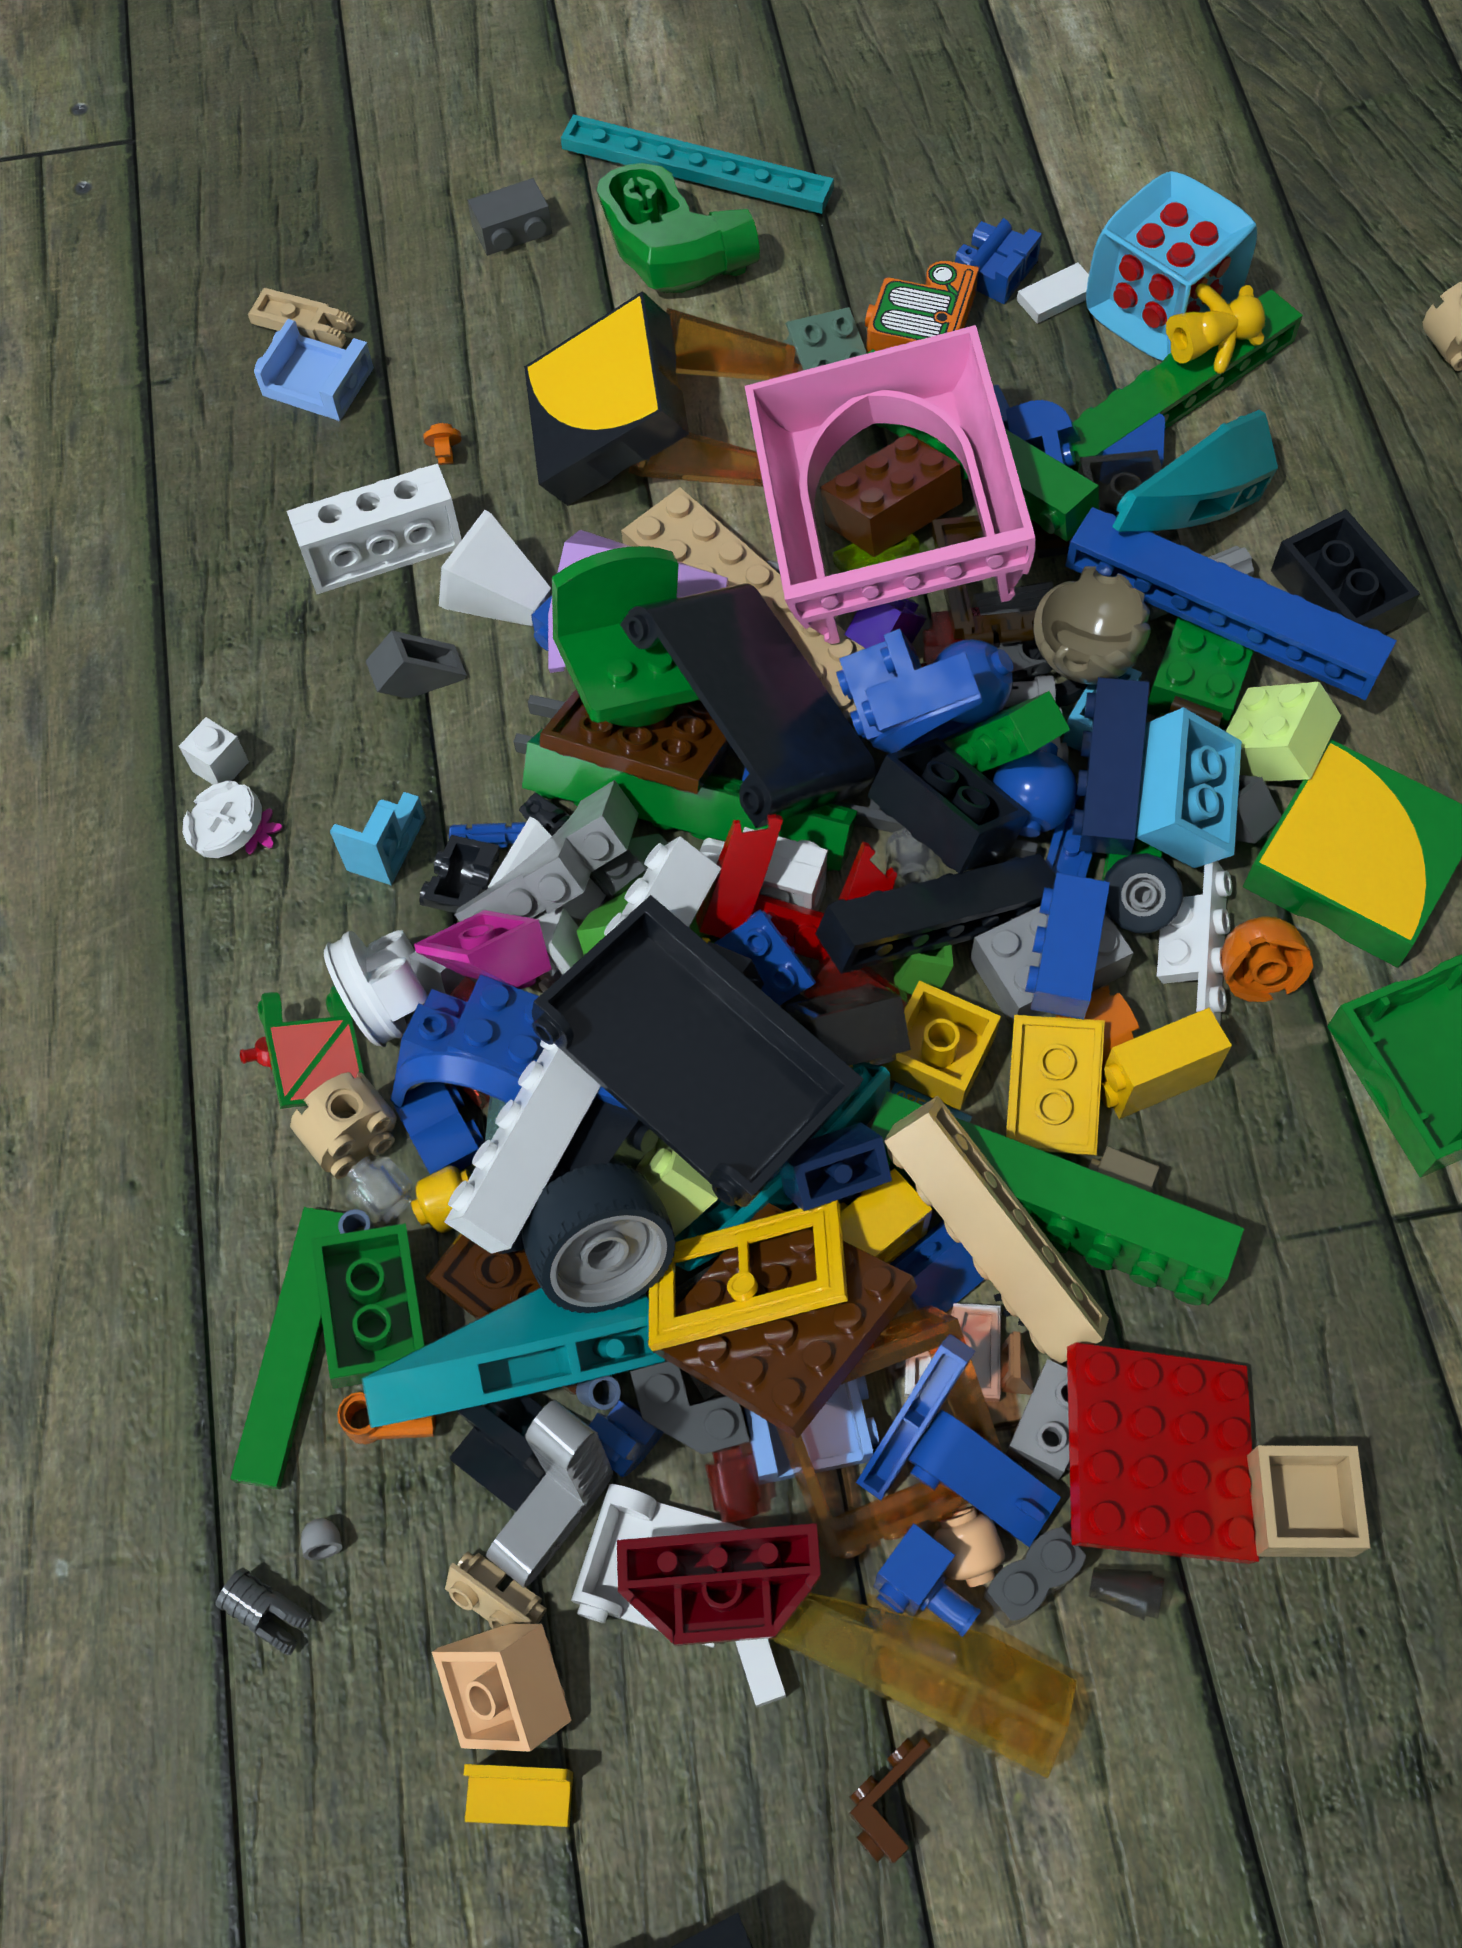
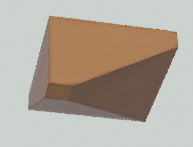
[1000,1331,1033,1395]

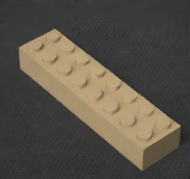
[621,487,865,735]

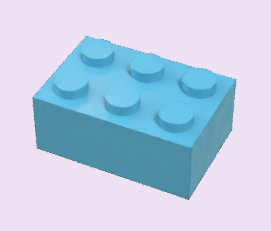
[1135,707,1242,868]

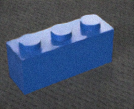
[1025,872,1110,1020]

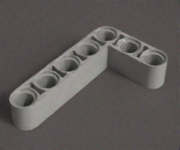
[486,1400,613,1588]

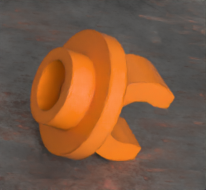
[423,423,461,465]

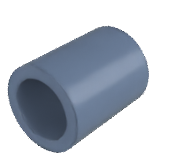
[338,1209,376,1234]
[576,1376,621,1410]

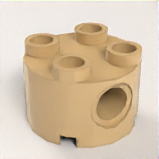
[1423,281,1462,371]
[290,1072,397,1179]

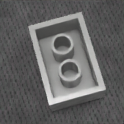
[970,907,1133,1028]

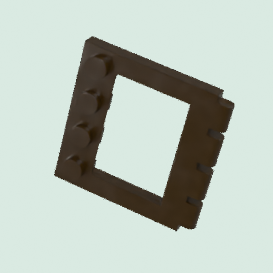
[932,515,1073,645]

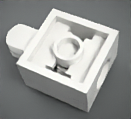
[700,827,827,911]

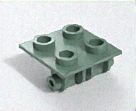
[782,307,867,370]

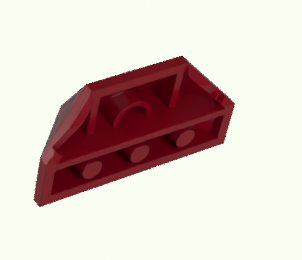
[617,1523,822,1646]

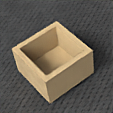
[1247,1445,1371,1557]

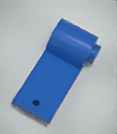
[907,1410,1061,1547]

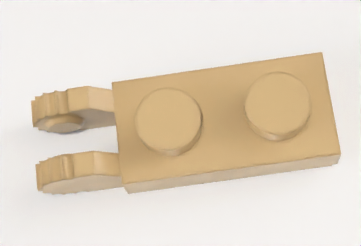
[248,288,356,348]

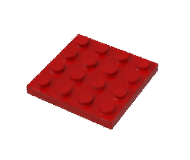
[1067,1342,1259,1564]

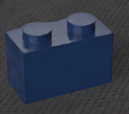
[780,1122,892,1211]

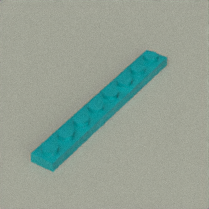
[561,114,834,214]

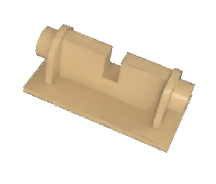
[445,1551,547,1629]

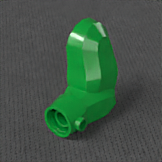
[596,163,760,293]

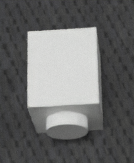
[179,717,249,785]

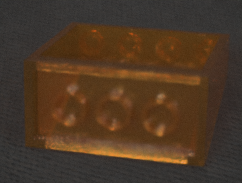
[629,308,799,487]
[776,1305,1003,1558]

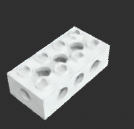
[287,463,462,594]

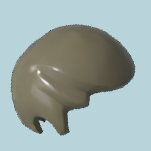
[1034,566,1151,685]

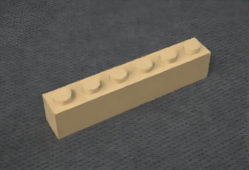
[884,1096,1109,1365]

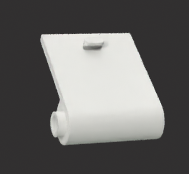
[571,1484,747,1648]

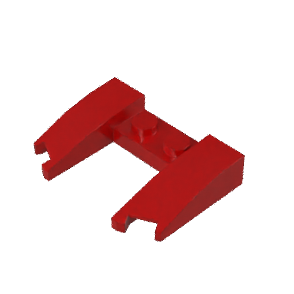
[696,814,897,979]

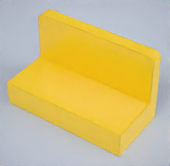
[463,1764,573,1827]

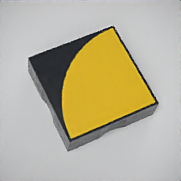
[524,291,690,506]

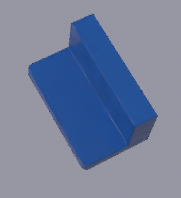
[890,1220,984,1324]

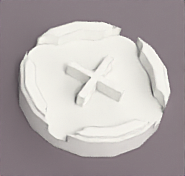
[182,781,262,858]

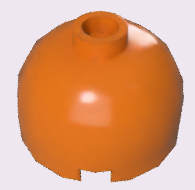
[1221,916,1313,1002]

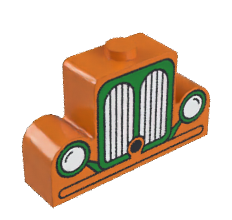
[865,261,979,353]

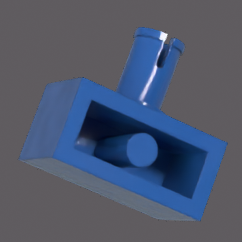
[873,1523,982,1637]

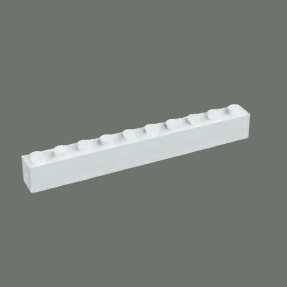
[444,836,721,1254]

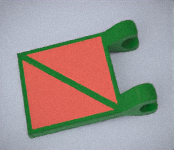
[257,986,365,1109]

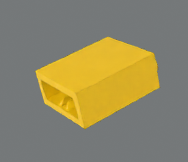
[1100,1007,1232,1119]

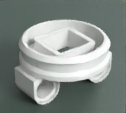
[324,930,428,1047]

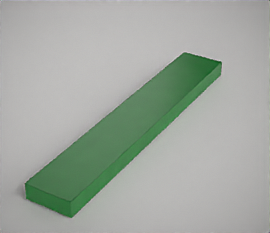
[230,1207,344,1490]

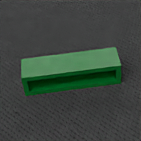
[943,691,1070,772]

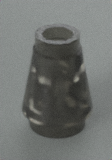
[1089,1567,1165,1621]

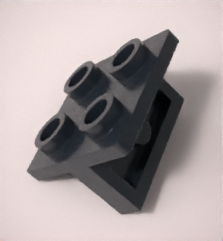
[450,1395,546,1512]

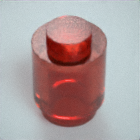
[705,1446,761,1522]

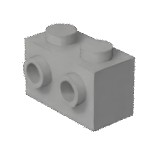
[1005,1359,1070,1481]

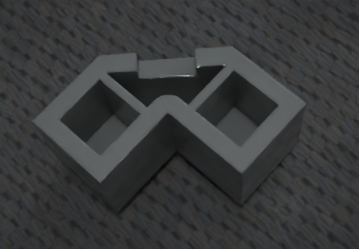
[630,1361,749,1455]

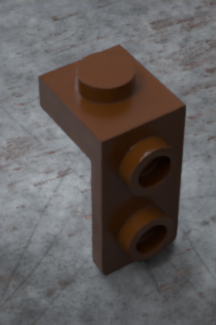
[849,1737,931,1864]

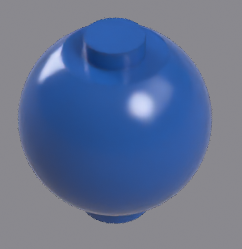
[933,639,1013,724]
[993,742,1077,837]

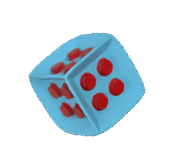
[1086,171,1257,361]

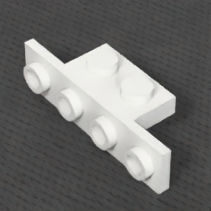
[1157,861,1232,1025]

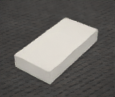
[1017,262,1089,324]

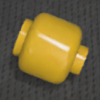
[411,1165,471,1233]

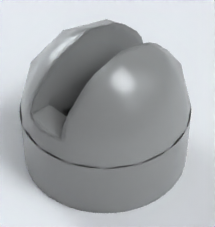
[301,1518,342,1560]

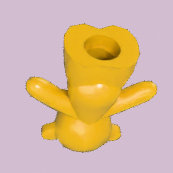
[1166,283,1266,374]

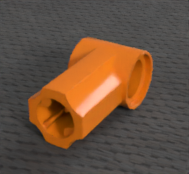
[337,1392,436,1445]

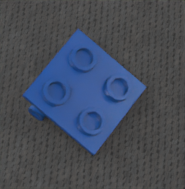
[714,909,816,1006]

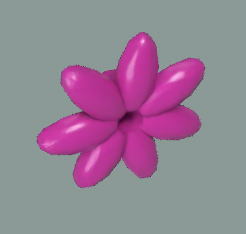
[245,808,282,855]

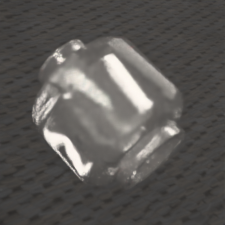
[884,828,941,887]
[345,1156,414,1224]

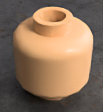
[934,1507,1005,1587]

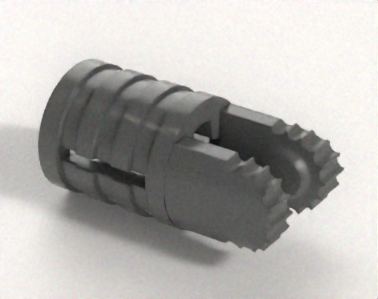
[216,1567,313,1656]

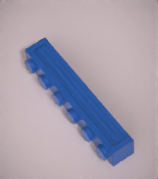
[856,1334,976,1500]

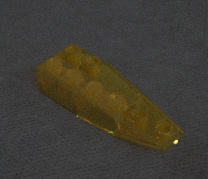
[770,1593,1077,1779]

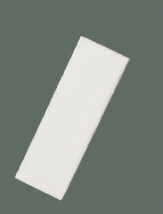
[735,1639,786,1708]

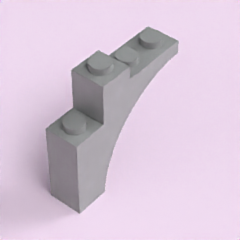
[455,780,639,922]

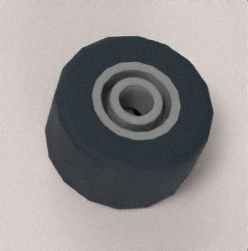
[1104,853,1183,933]

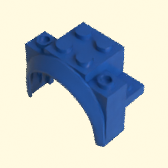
[836,629,983,754]
[390,974,544,1107]

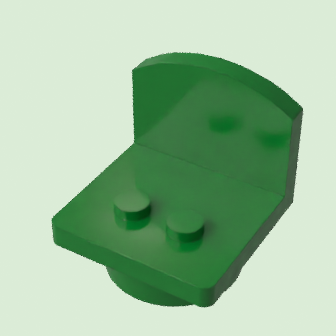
[552,546,700,727]

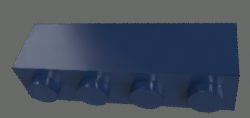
[1072,677,1150,855]

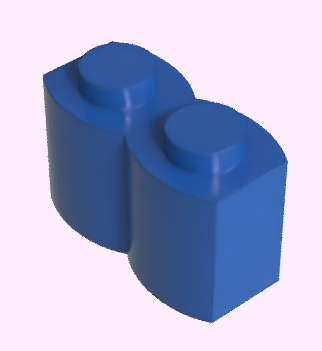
[391,1082,485,1175]

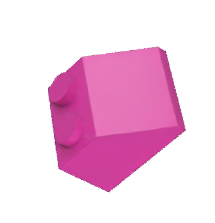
[414,910,552,989]

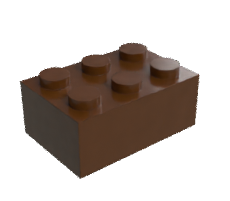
[820,433,963,557]

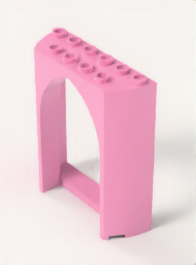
[745,325,1035,644]

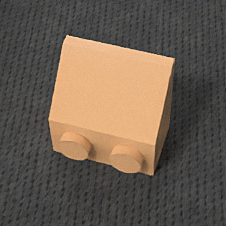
[432,1624,572,1751]

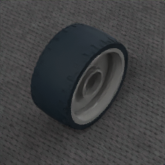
[521,1163,676,1313]

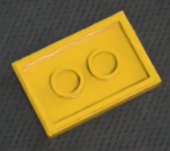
[1006,1015,1105,1156]

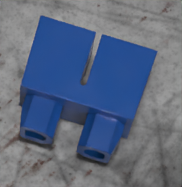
[955,218,1042,304]

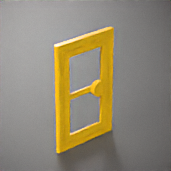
[648,1200,848,1352]

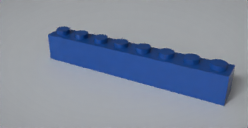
[1065,507,1397,701]

